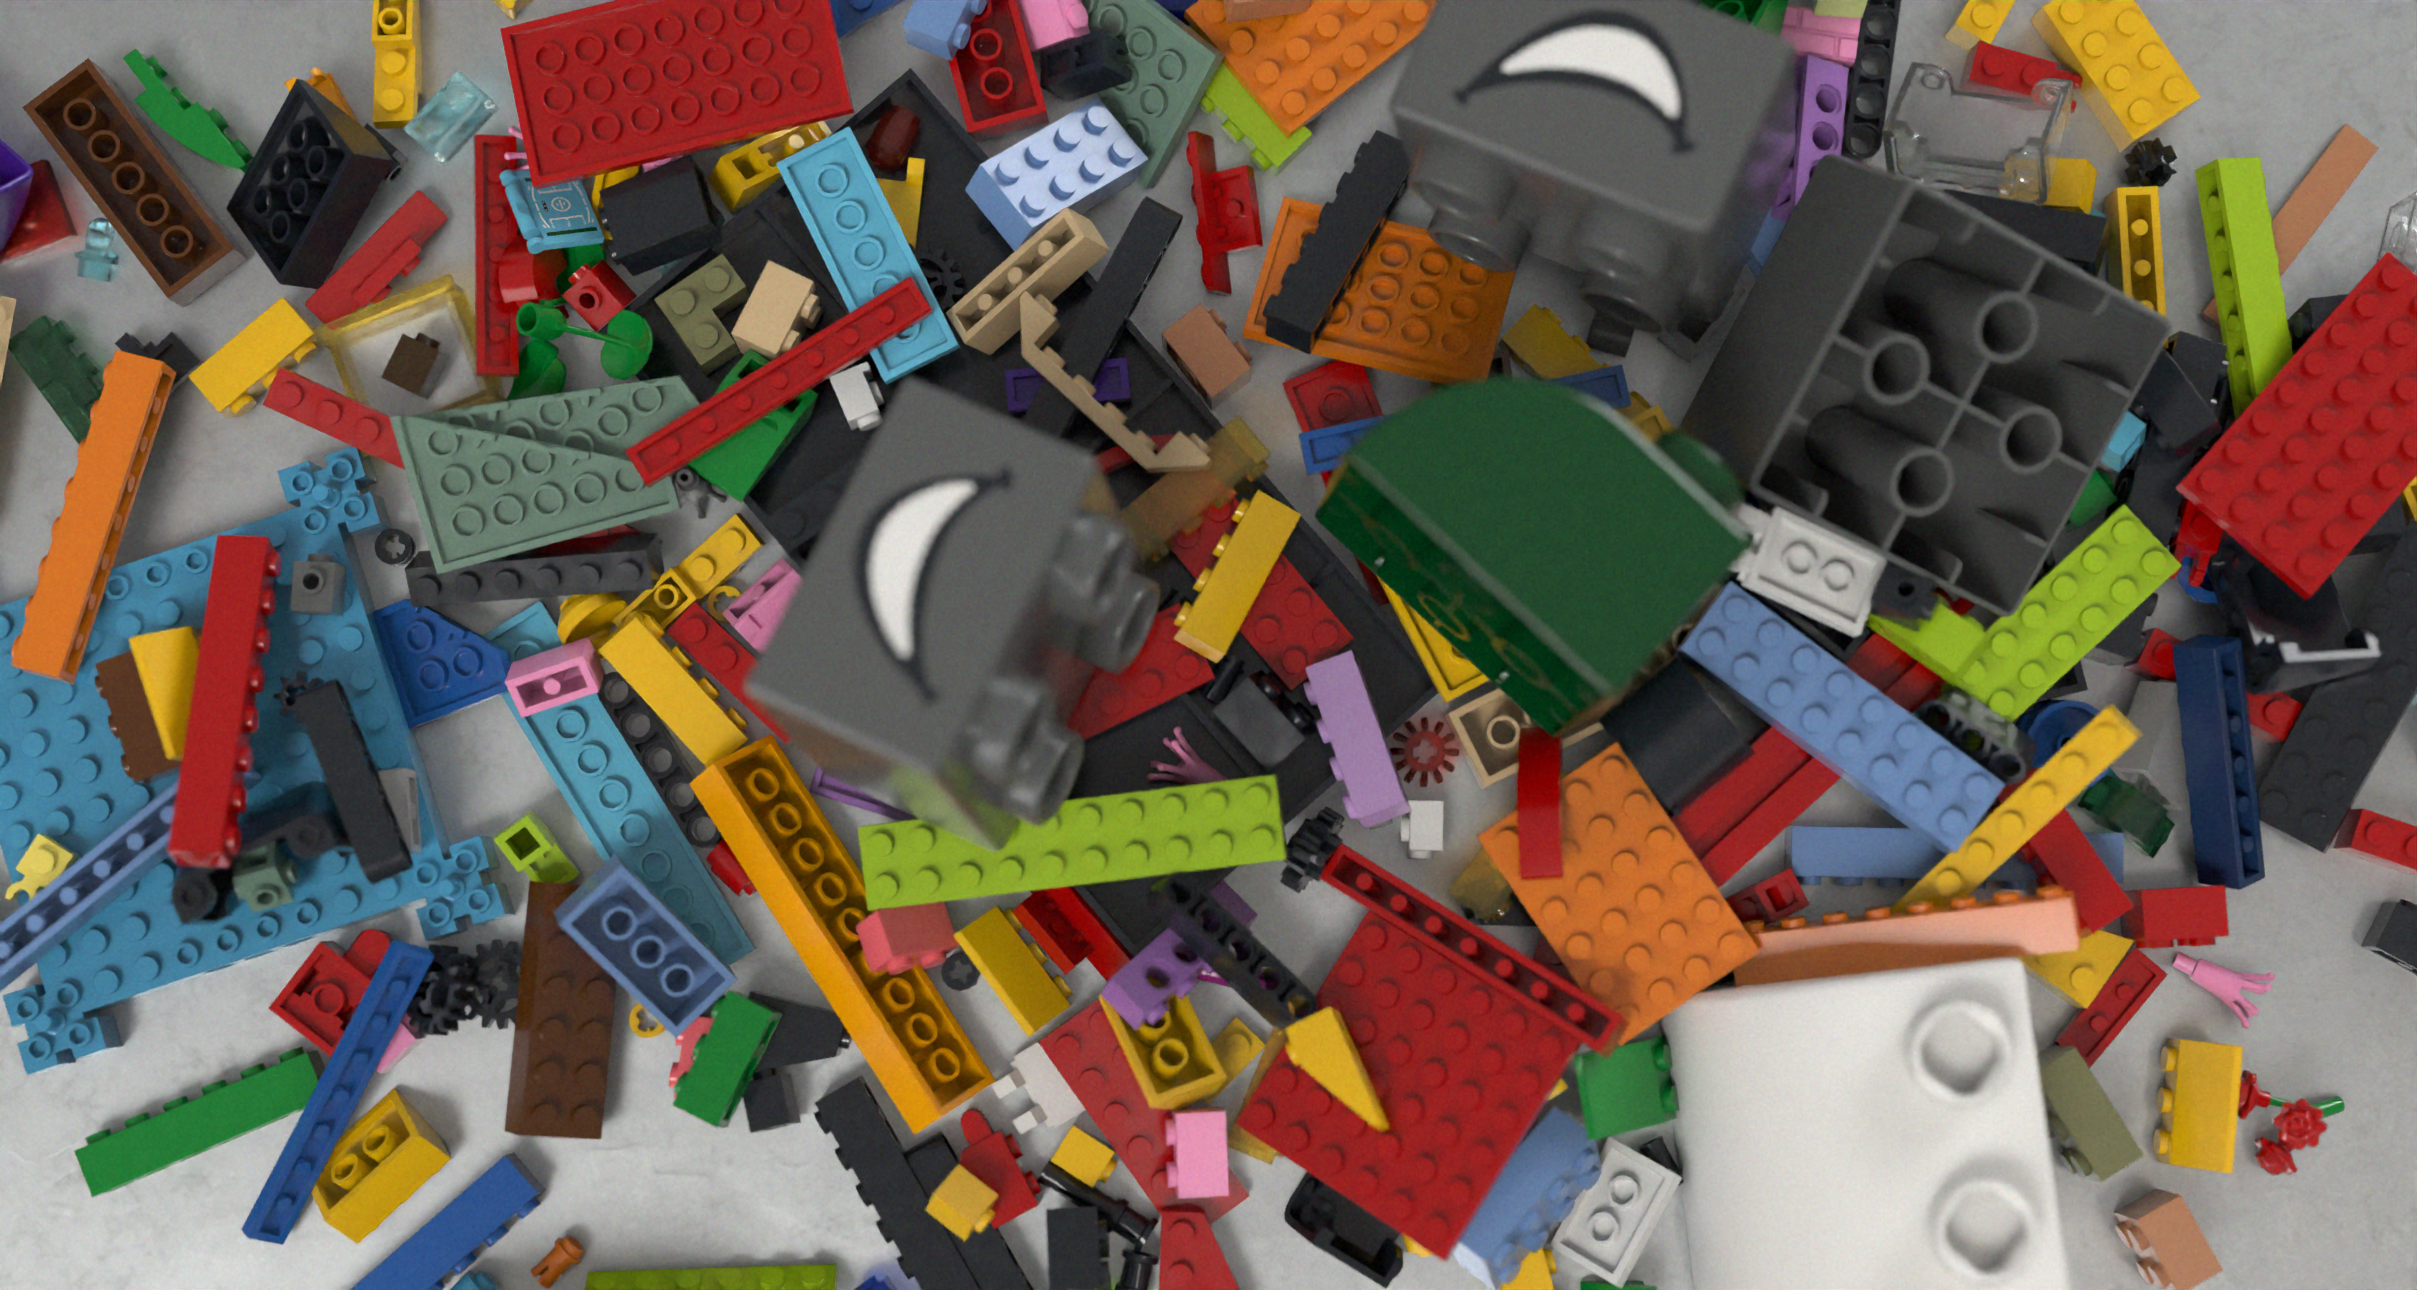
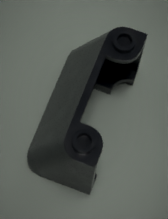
[2207,531,2381,696]
[171,781,355,925]
[1284,1172,1403,1289]

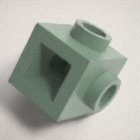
[232,839,299,913]

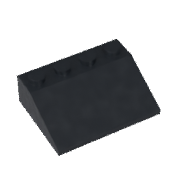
[226,79,393,289]

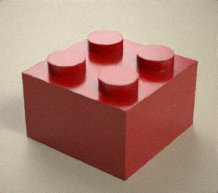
[2120,886,2229,949]

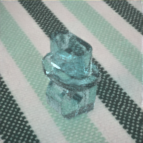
[74,217,119,282]

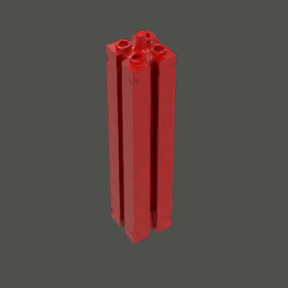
[1667,586,1976,889]

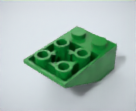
[686,349,818,503]

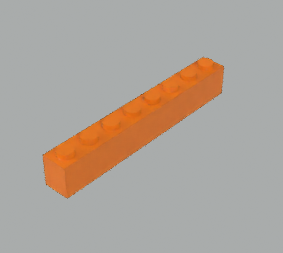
[11,350,177,685]
[1734,886,2081,987]

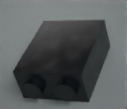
[599,155,723,277]

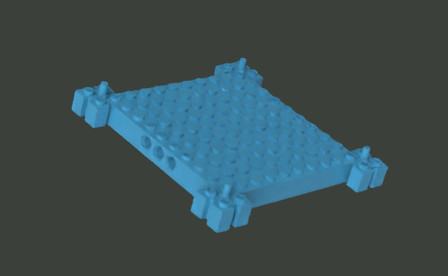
[0,446,516,1075]

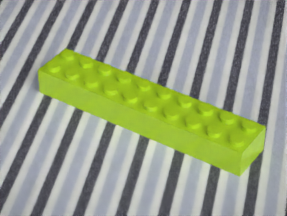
[858,774,1288,911]

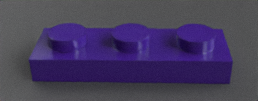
[1004,357,1132,413]

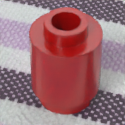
[706,839,757,897]

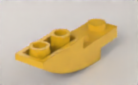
[371,0,423,129]
[612,513,766,633]

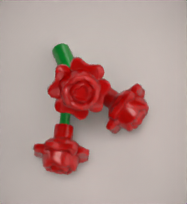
[2237,1070,2345,1176]

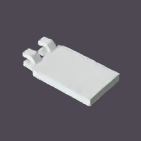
[1730,503,1888,637]
[991,1042,1086,1135]

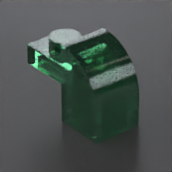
[2077,774,2175,858]

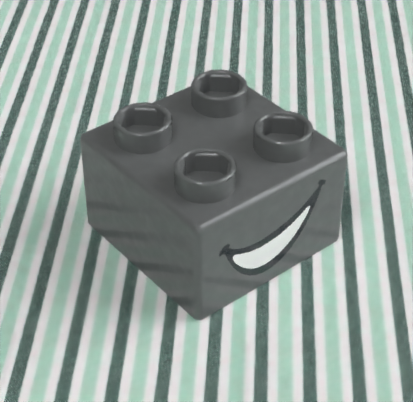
[1388,0,1795,334]
[745,378,1160,852]

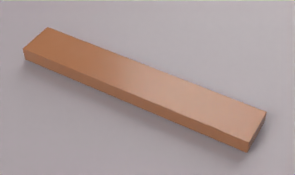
[2199,124,2378,332]

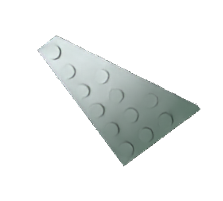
[1081,0,1225,189]
[411,375,701,459]
[389,414,681,574]

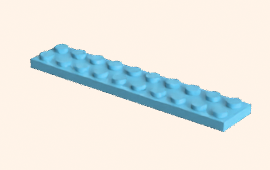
[483,600,756,965]

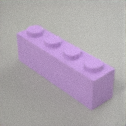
[1303,650,1412,829]

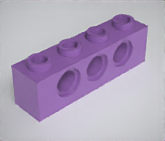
[1771,54,1849,223]
[1101,880,1258,1030]

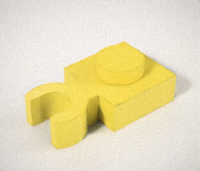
[5,833,79,901]

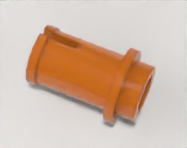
[531,1235,585,1289]

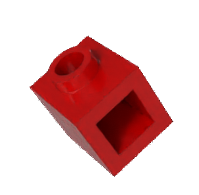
[562,259,637,331]

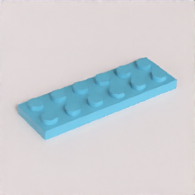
[776,126,960,384]

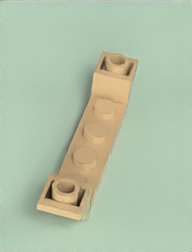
[1020,291,1213,473]

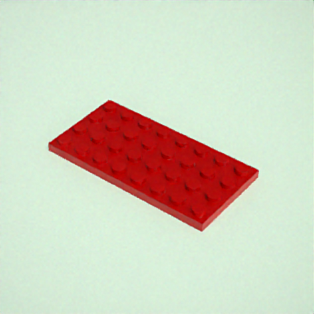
[500,0,854,190]
[2175,251,2417,600]

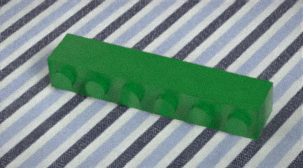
[74,1047,325,1197]

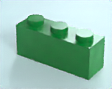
[673,990,783,1128]

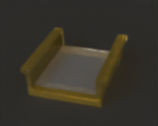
[313,274,507,458]

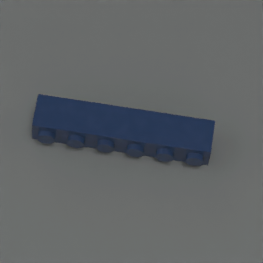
[2173,634,2265,890]

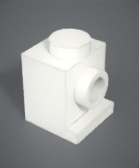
[829,362,884,431]
[1400,800,1444,859]

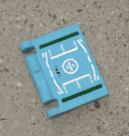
[499,169,604,254]

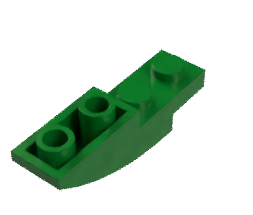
[123,48,254,176]

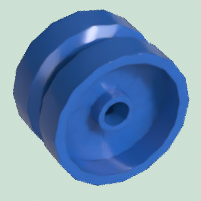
[2010,699,2111,788]

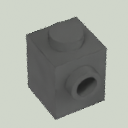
[290,554,346,616]

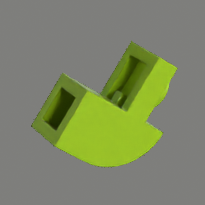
[493,810,580,884]

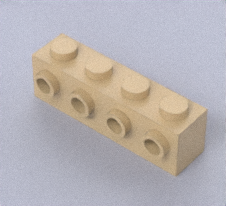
[946,207,1110,355]

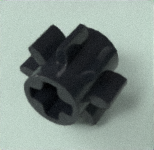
[2124,137,2177,187]
[273,670,324,724]

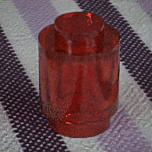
[865,105,921,169]

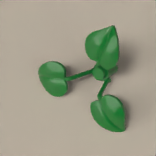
[506,243,653,401]

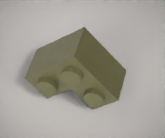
[654,253,750,376]

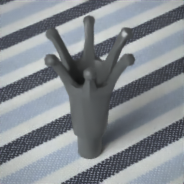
[672,469,727,519]

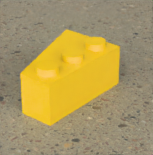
[2004,930,2134,1009]

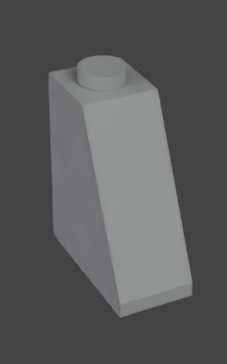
[2110,679,2187,810]

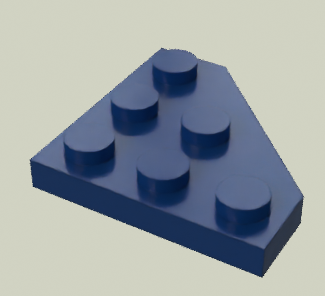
[372,599,511,729]

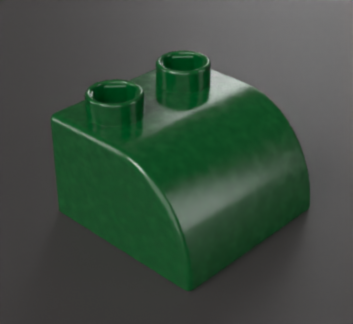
[1315,377,1752,738]

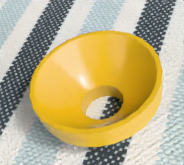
[557,592,627,645]

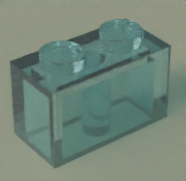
[403,70,499,167]

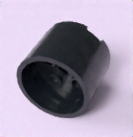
[1597,655,1756,817]

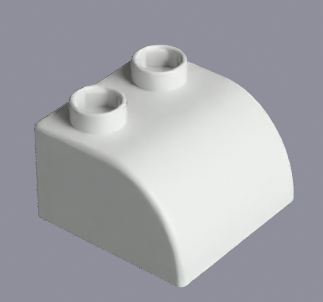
[1659,958,2070,1290]

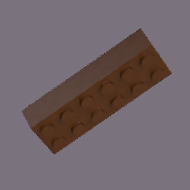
[23,58,248,307]
[504,881,617,1139]

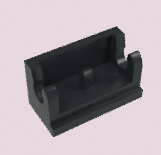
[1040,28,1132,102]

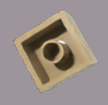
[731,260,823,362]

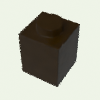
[381,332,450,400]

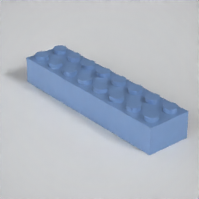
[1673,581,2006,854]

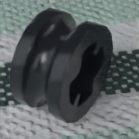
[375,528,416,567]

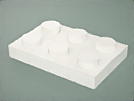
[1549,1137,1682,1288]

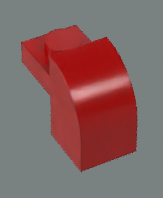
[499,235,570,320]

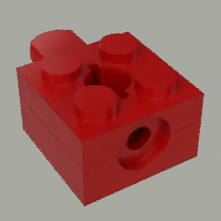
[268,929,394,1057]

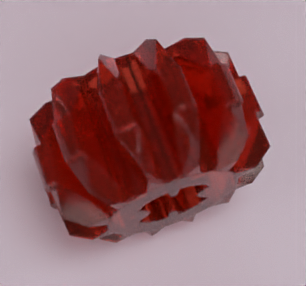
[1390,717,1459,787]

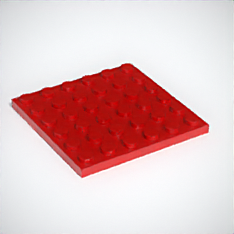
[1235,910,1582,1262]

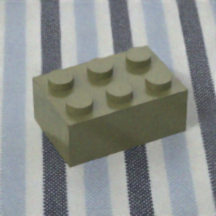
[2037,1044,2144,1182]

